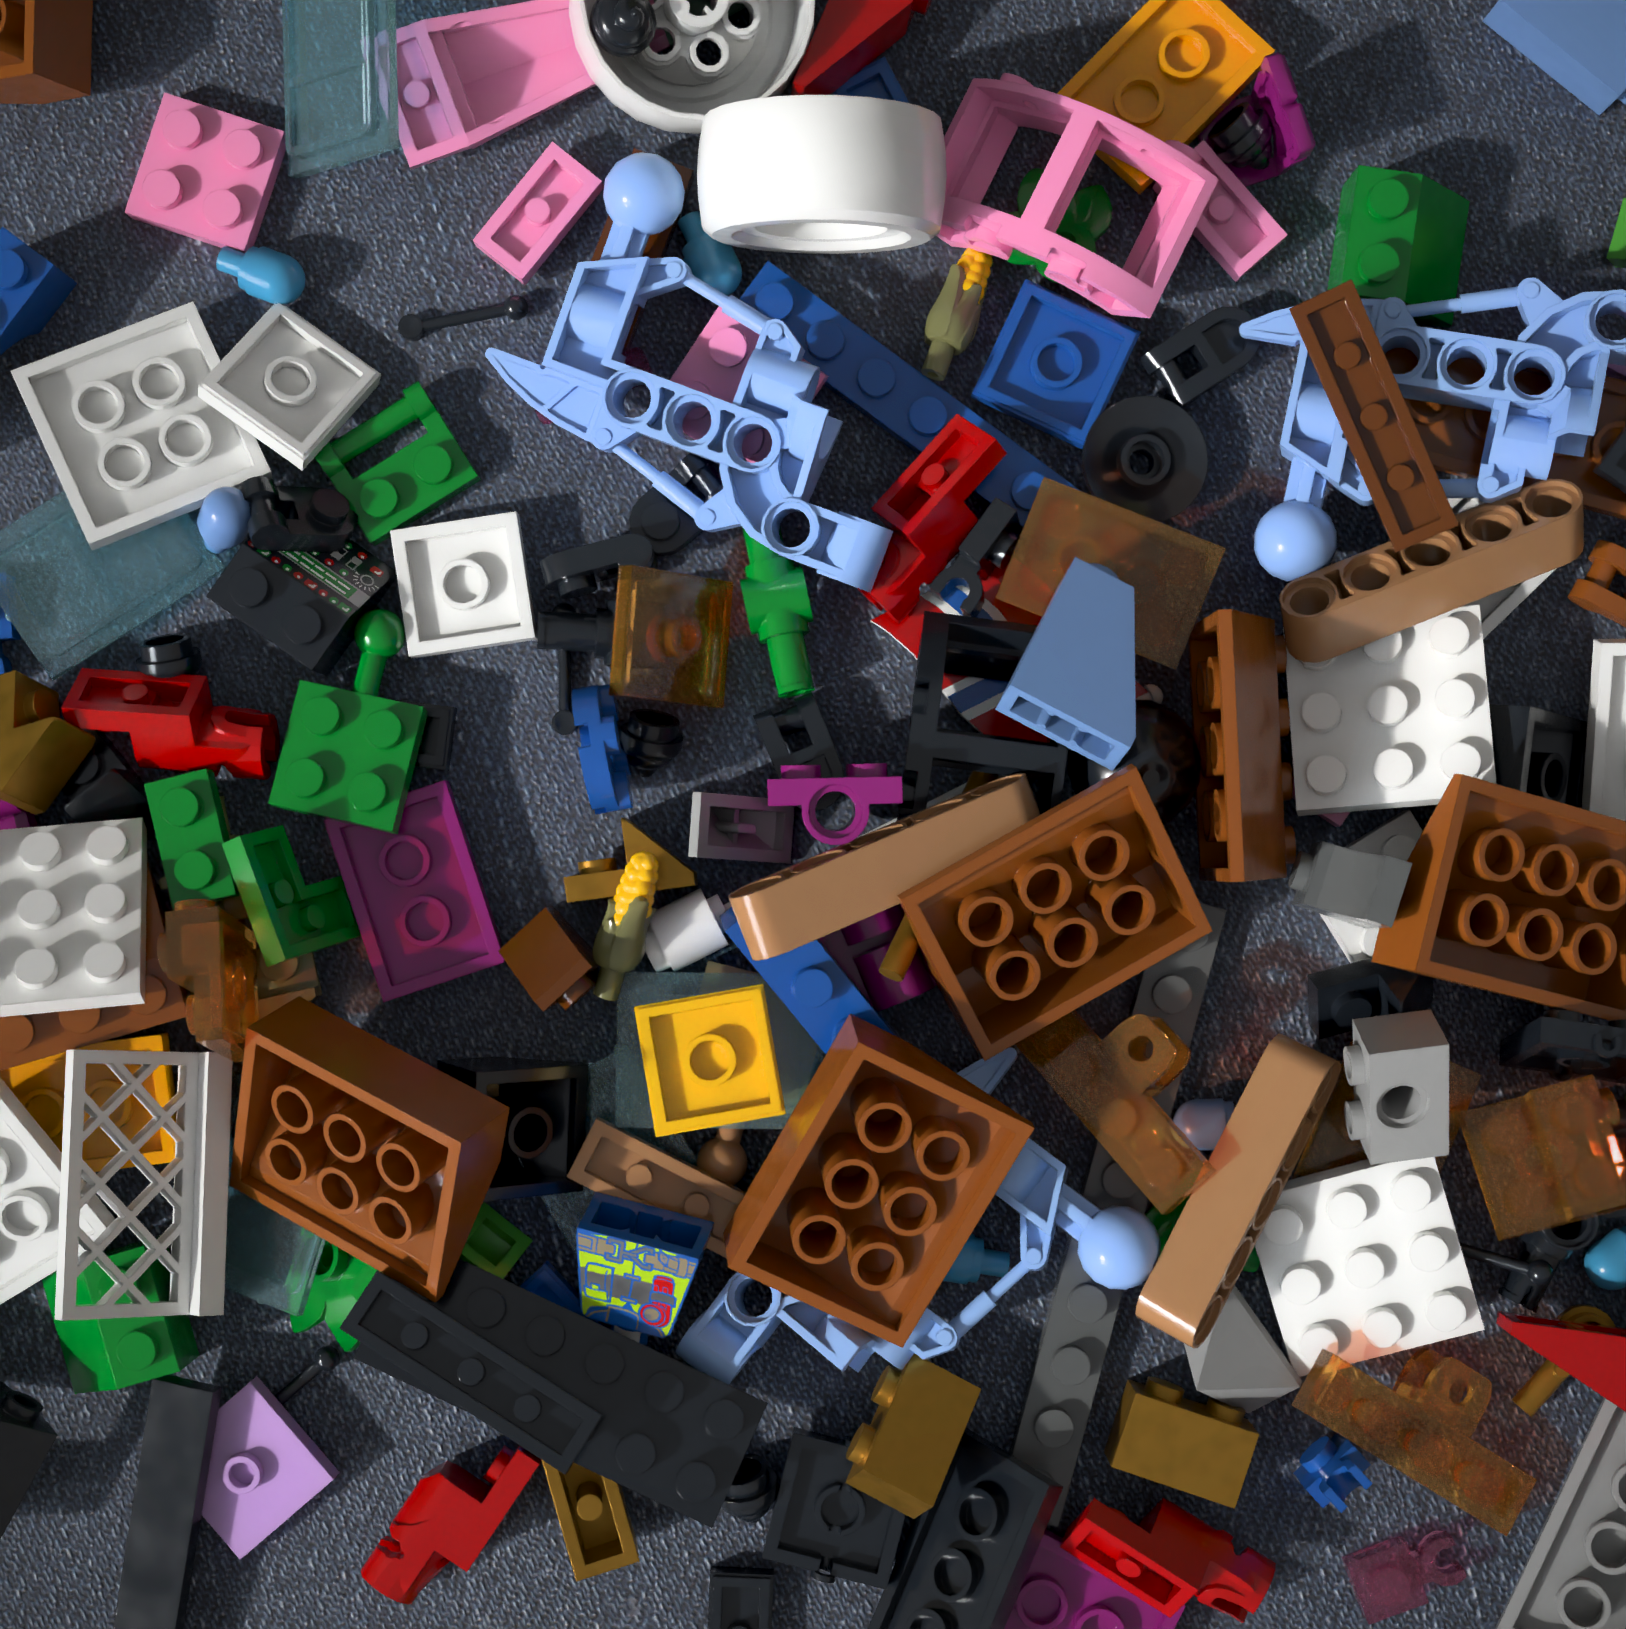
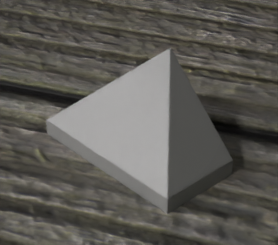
[688,792,795,864]
[1184,1285,1302,1413]

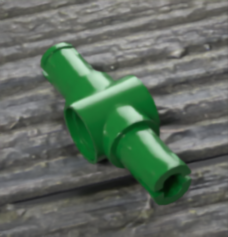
[740,527,815,698]

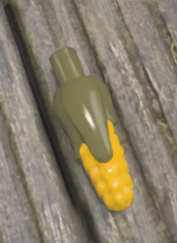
[921,248,993,381]
[592,851,659,1001]

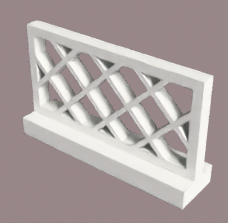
[55,1049,233,1321]

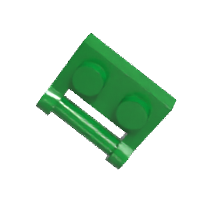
[315,381,481,546]

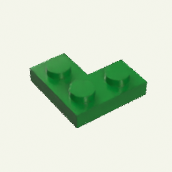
[222,825,361,967]

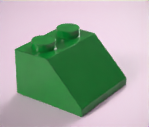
[1327,165,1470,328]
[42,1235,200,1394]

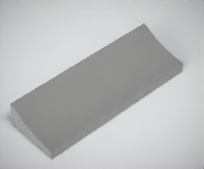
[1495,1398,1626,1629]

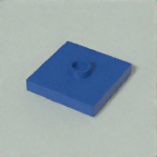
[970,279,1141,449]

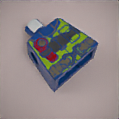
[576,1192,714,1346]

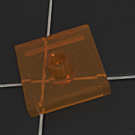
[609,565,733,708]

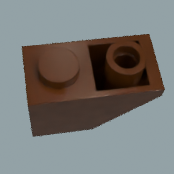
[498,906,599,1012]

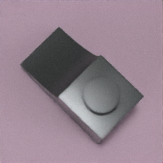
[1288,841,1413,928]

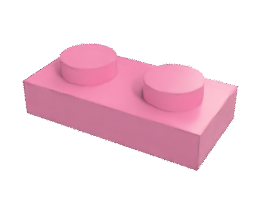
[1152,140,1288,282]
[473,141,604,285]

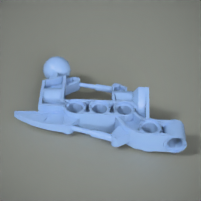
[485,152,893,593]
[1239,277,1626,581]
[676,1047,1161,1385]

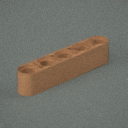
[1279,479,1584,663]
[728,773,1041,961]
[1135,1034,1341,1349]

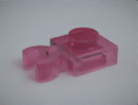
[1341,1530,1467,1625]

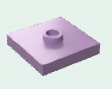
[202,1376,340,1560]

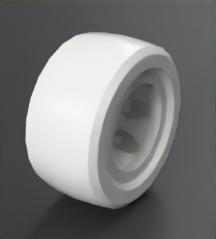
[569,0,815,134]
[697,95,947,254]

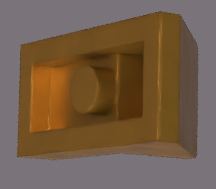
[0,670,96,815]
[563,817,698,903]

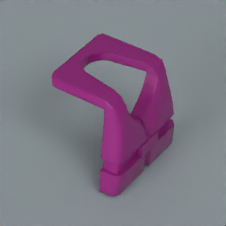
[1197,52,1316,187]

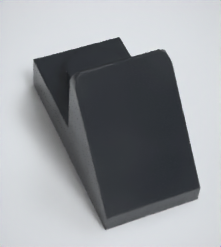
[62,729,155,841]
[1307,958,1433,1040]

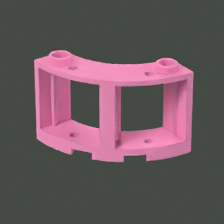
[936,73,1219,318]

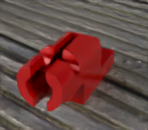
[857,414,1007,624]
[61,668,280,780]
[361,1445,541,1605]
[1059,1498,1276,1623]

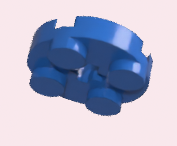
[572,684,633,815]

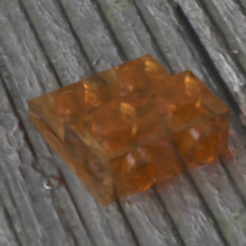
[157,899,259,1062]
[1457,1074,1626,1241]

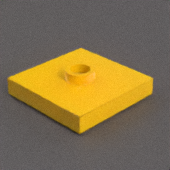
[634,984,786,1137]

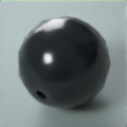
[1068,700,1201,824]

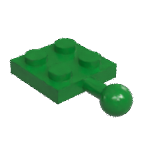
[268,609,428,835]

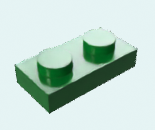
[144,768,240,910]

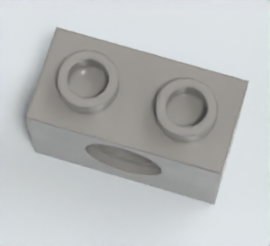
[1343,1009,1449,1165]

